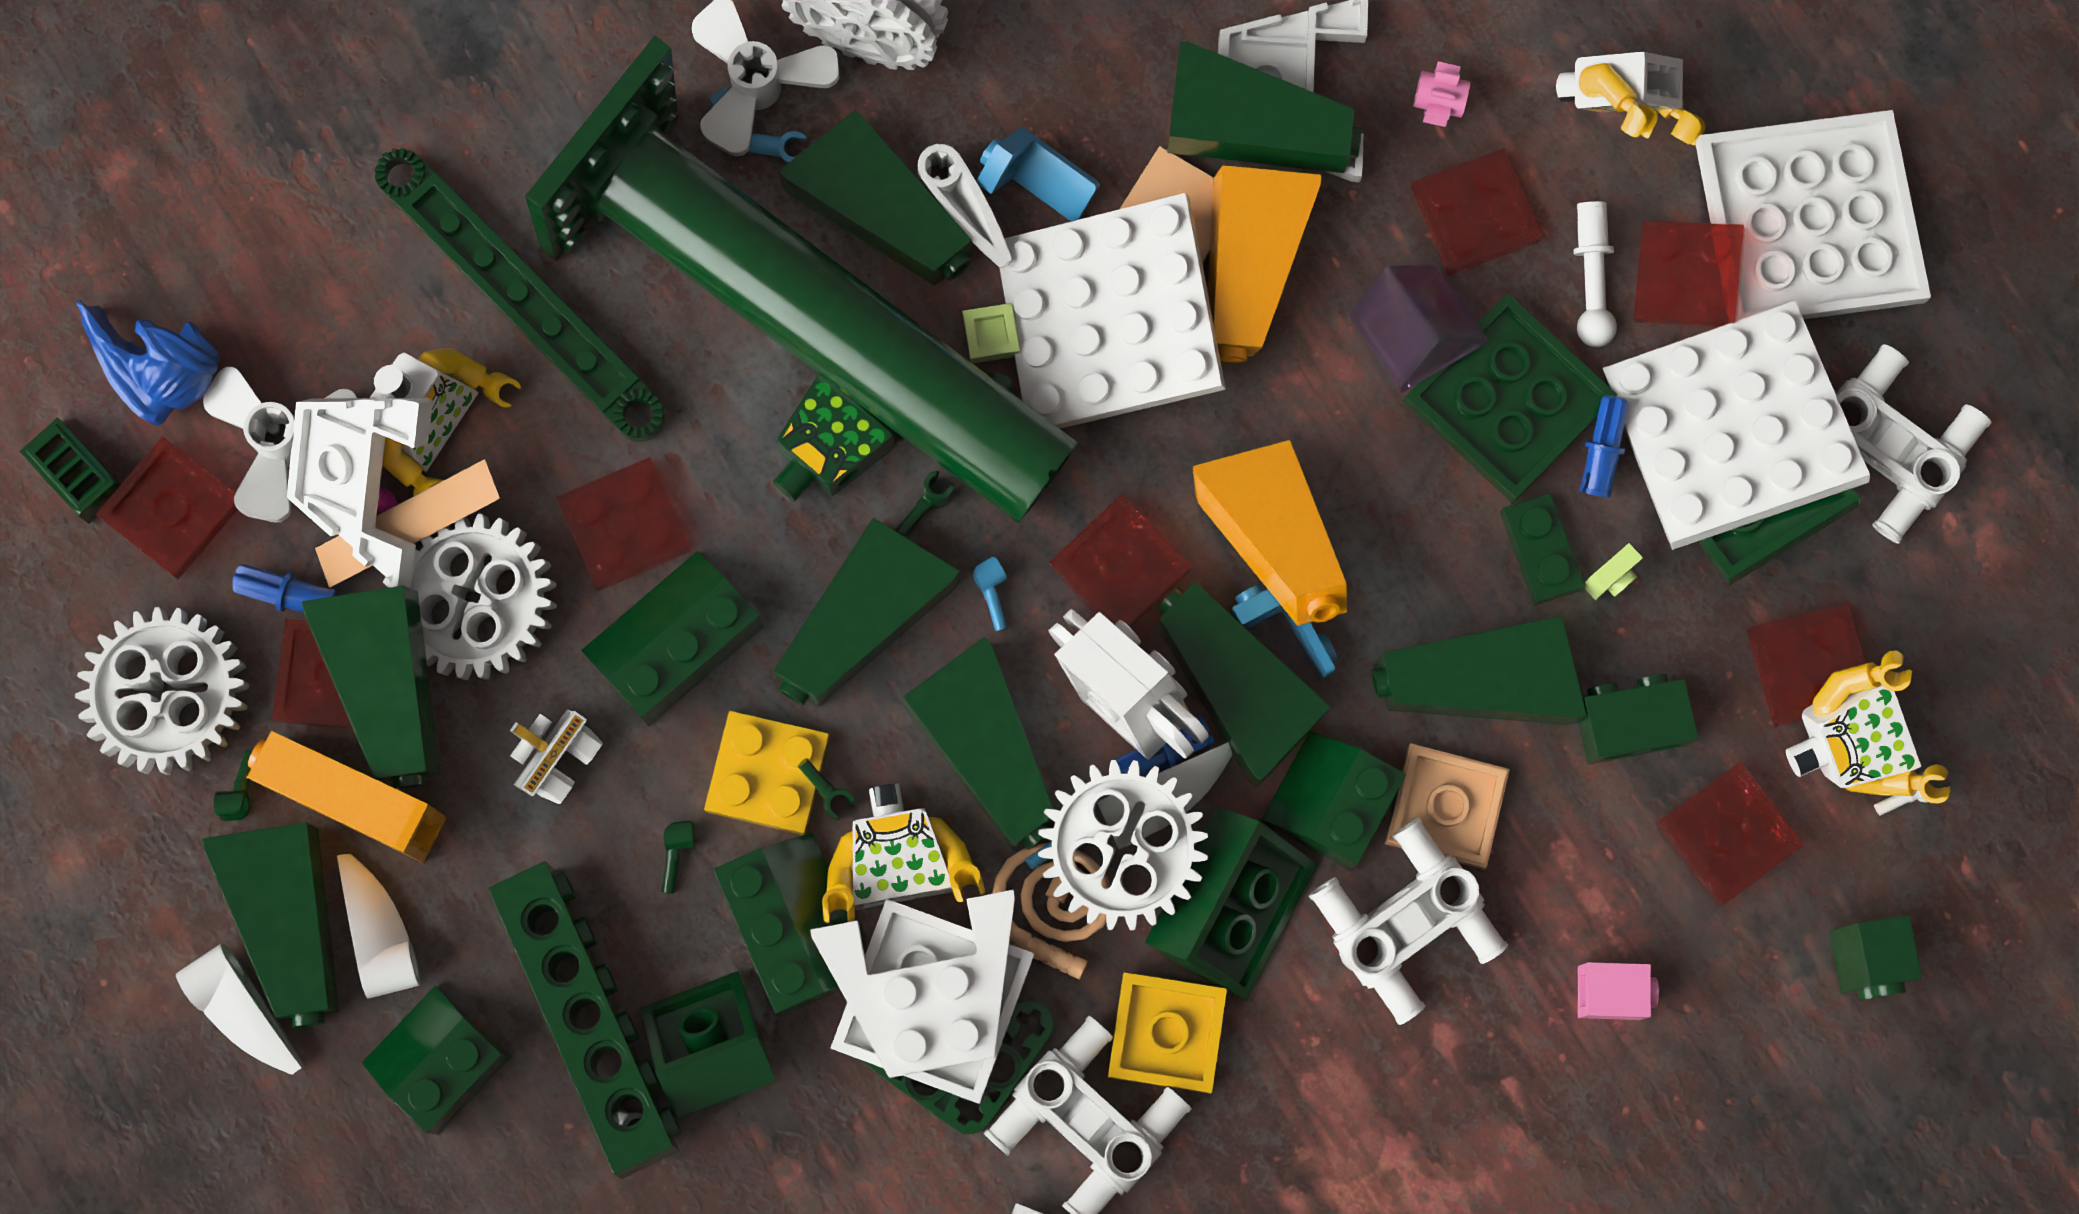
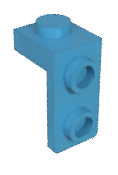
[976,127,1100,222]
[1230,584,1337,681]

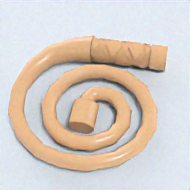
[992,842,1111,980]

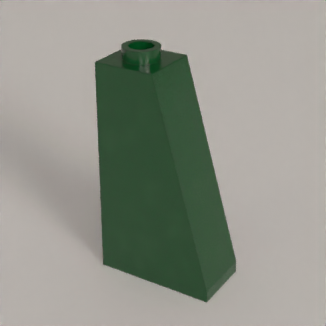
[1167,42,1362,173]
[779,109,972,286]
[773,518,960,706]
[1157,581,1330,788]
[302,585,440,789]
[1371,616,1586,725]
[902,637,1053,851]
[202,822,339,1028]

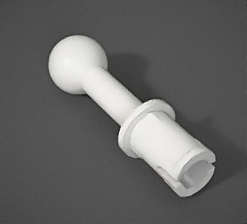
[1574,201,1617,347]

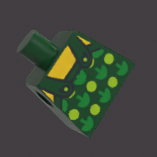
[772,375,894,502]

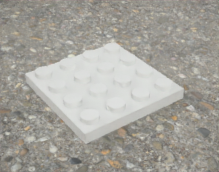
[1695,110,1931,323]
[999,193,1226,429]
[1602,301,1870,550]

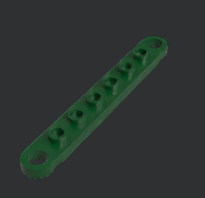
[374,148,665,442]

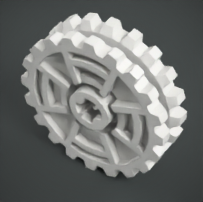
[781,0,948,70]

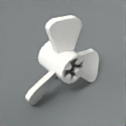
[692,0,839,156]
[203,367,357,523]

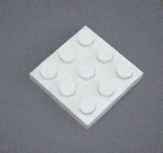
[831,899,1034,1104]

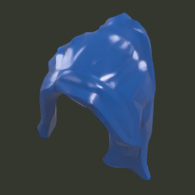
[76,300,220,426]

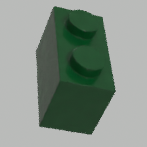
[1578,674,1698,765]
[1829,915,1922,1001]

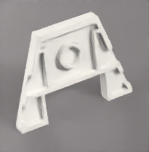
[1218,0,1368,182]
[287,398,433,588]
[810,890,1015,1078]

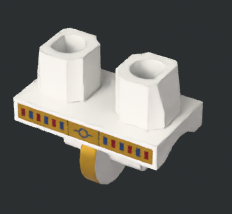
[510,709,603,804]

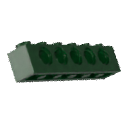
[488,861,682,1179]

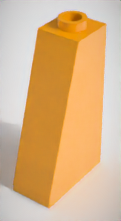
[1207,165,1321,363]
[1193,440,1347,626]
[247,731,447,863]

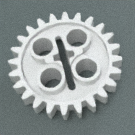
[411,514,557,680]
[75,607,249,775]
[1038,760,1208,930]

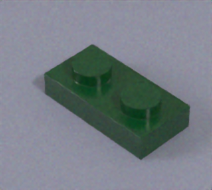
[1500,493,1585,606]

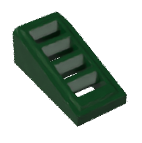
[19,417,127,524]

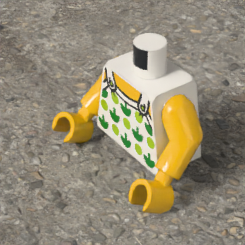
[1556,52,1706,145]
[370,348,521,496]
[1786,651,1951,804]
[822,784,985,923]

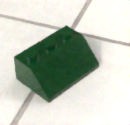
[581,551,764,727]
[1144,806,1318,1001]
[713,833,866,1017]

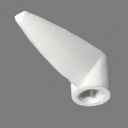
[917,144,1012,268]
[1097,742,1232,849]
[337,854,421,999]
[176,943,305,1074]

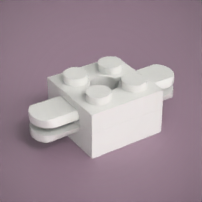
[1048,609,1209,760]

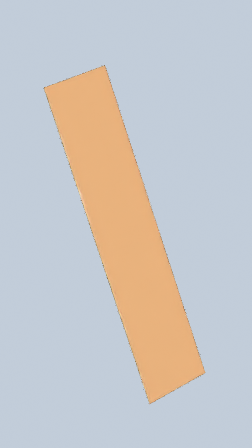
[315,459,500,588]

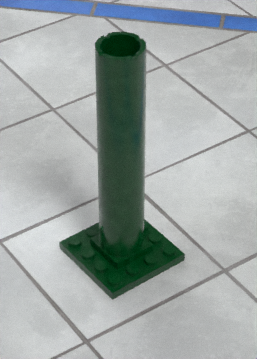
[525,36,1078,523]

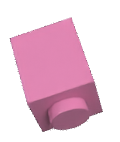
[1578,962,1659,1020]

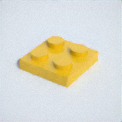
[704,711,830,835]
[1108,972,1227,1094]

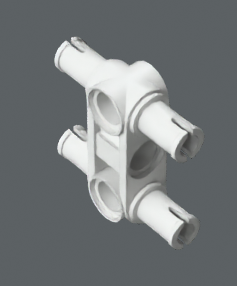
[1836,344,1992,544]
[1309,818,1508,1025]
[983,1016,1192,1214]

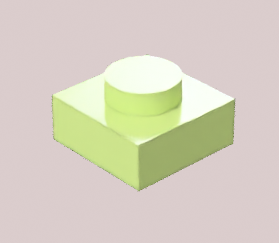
[962,303,1020,364]
[1584,543,1643,600]

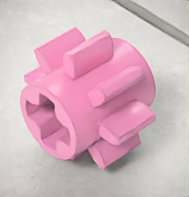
[1413,61,1470,127]

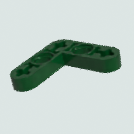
[864,1000,1053,1134]

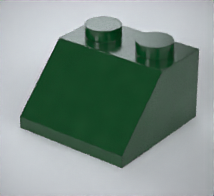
[1260,731,1407,871]
[640,971,776,1119]
[361,985,511,1135]

